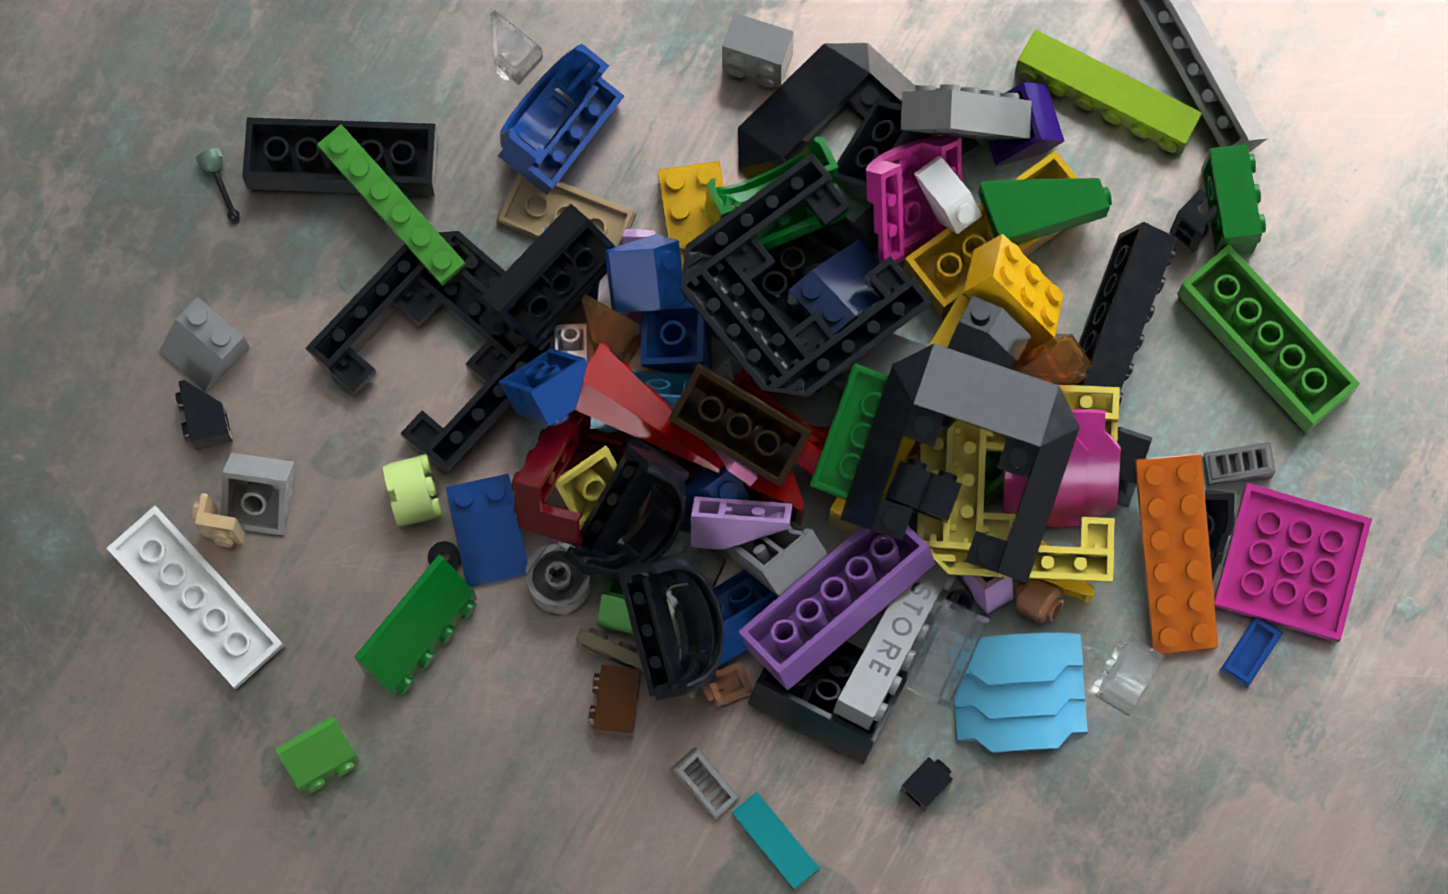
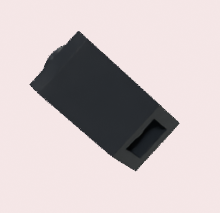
[175,380,233,450]

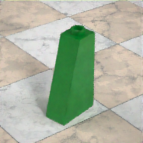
[978,178,1112,245]

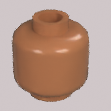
[1014,579,1064,625]

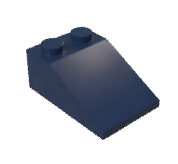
[787,239,882,335]

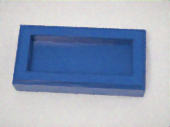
[1220,617,1283,688]

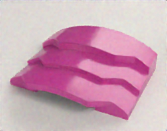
[866,135,962,264]
[1002,409,1121,528]

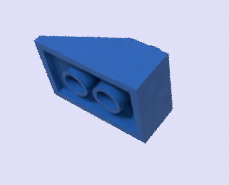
[445,473,528,587]

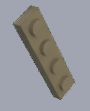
[575,628,699,699]

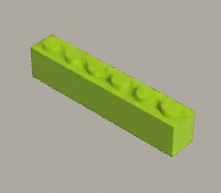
[1015,29,1202,155]

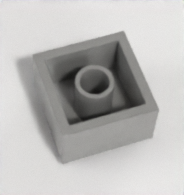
[722,13,794,87]

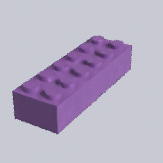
[738,526,935,691]

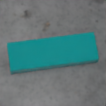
[731,792,819,890]

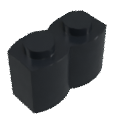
[886,458,962,523]

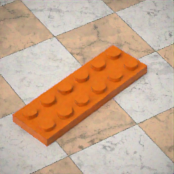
[1134,453,1218,654]

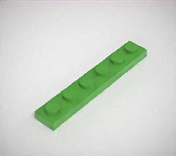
[317,124,466,286]

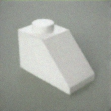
[914,156,982,234]

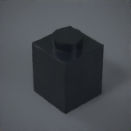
[901,757,953,812]

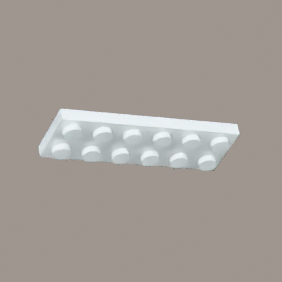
[106,505,284,690]

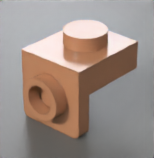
[702,661,753,708]

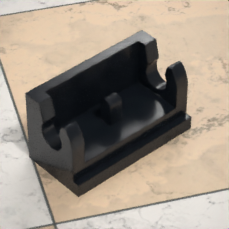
[1169,188,1217,253]

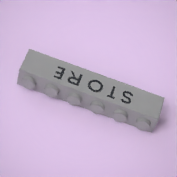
[833,560,957,730]

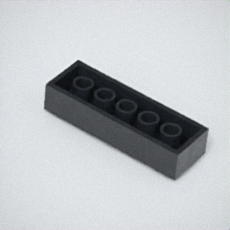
[242,117,439,196]
[1063,222,1177,405]

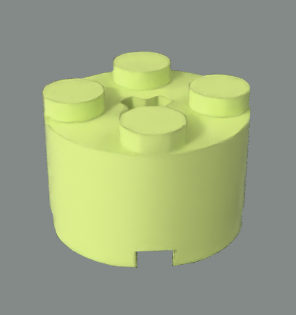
[383,454,443,527]

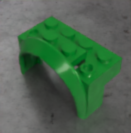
[704,136,848,250]

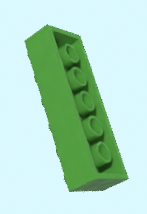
[1177,244,1360,434]

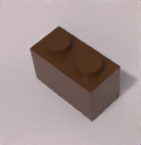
[588,665,641,739]

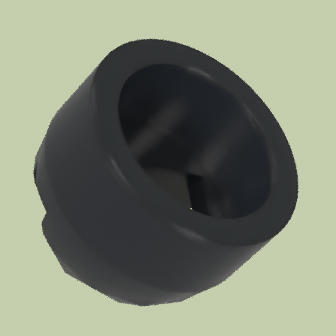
[945,589,974,616]

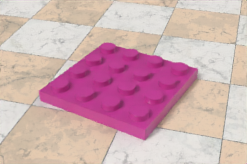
[1214,483,1372,643]

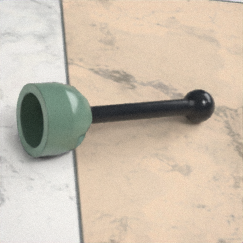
[196,148,240,222]

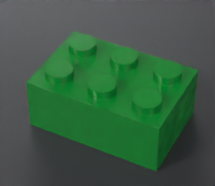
[1201,144,1266,255]

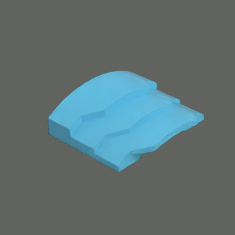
[949,633,1088,753]

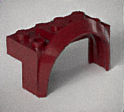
[511,410,627,546]

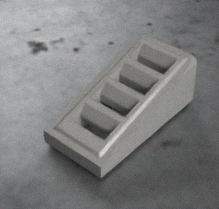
[1204,442,1275,485]
[670,748,739,820]

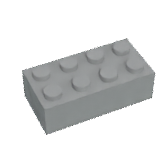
[901,84,1032,140]

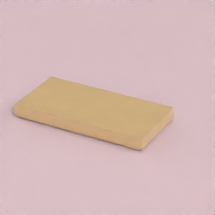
[496,173,636,247]

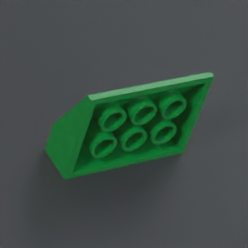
[354,554,477,698]

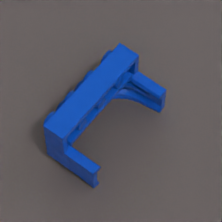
[498,44,624,195]

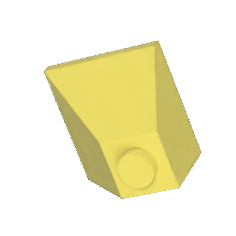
[555,446,618,530]

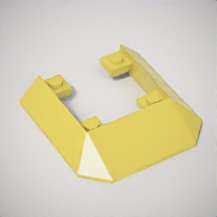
[917,385,1120,582]

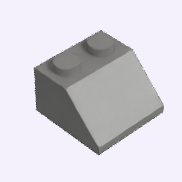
[159,296,249,392]
[221,453,294,536]

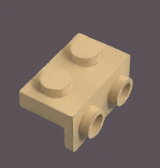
[192,493,245,547]

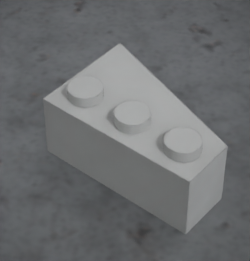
[725,525,828,597]

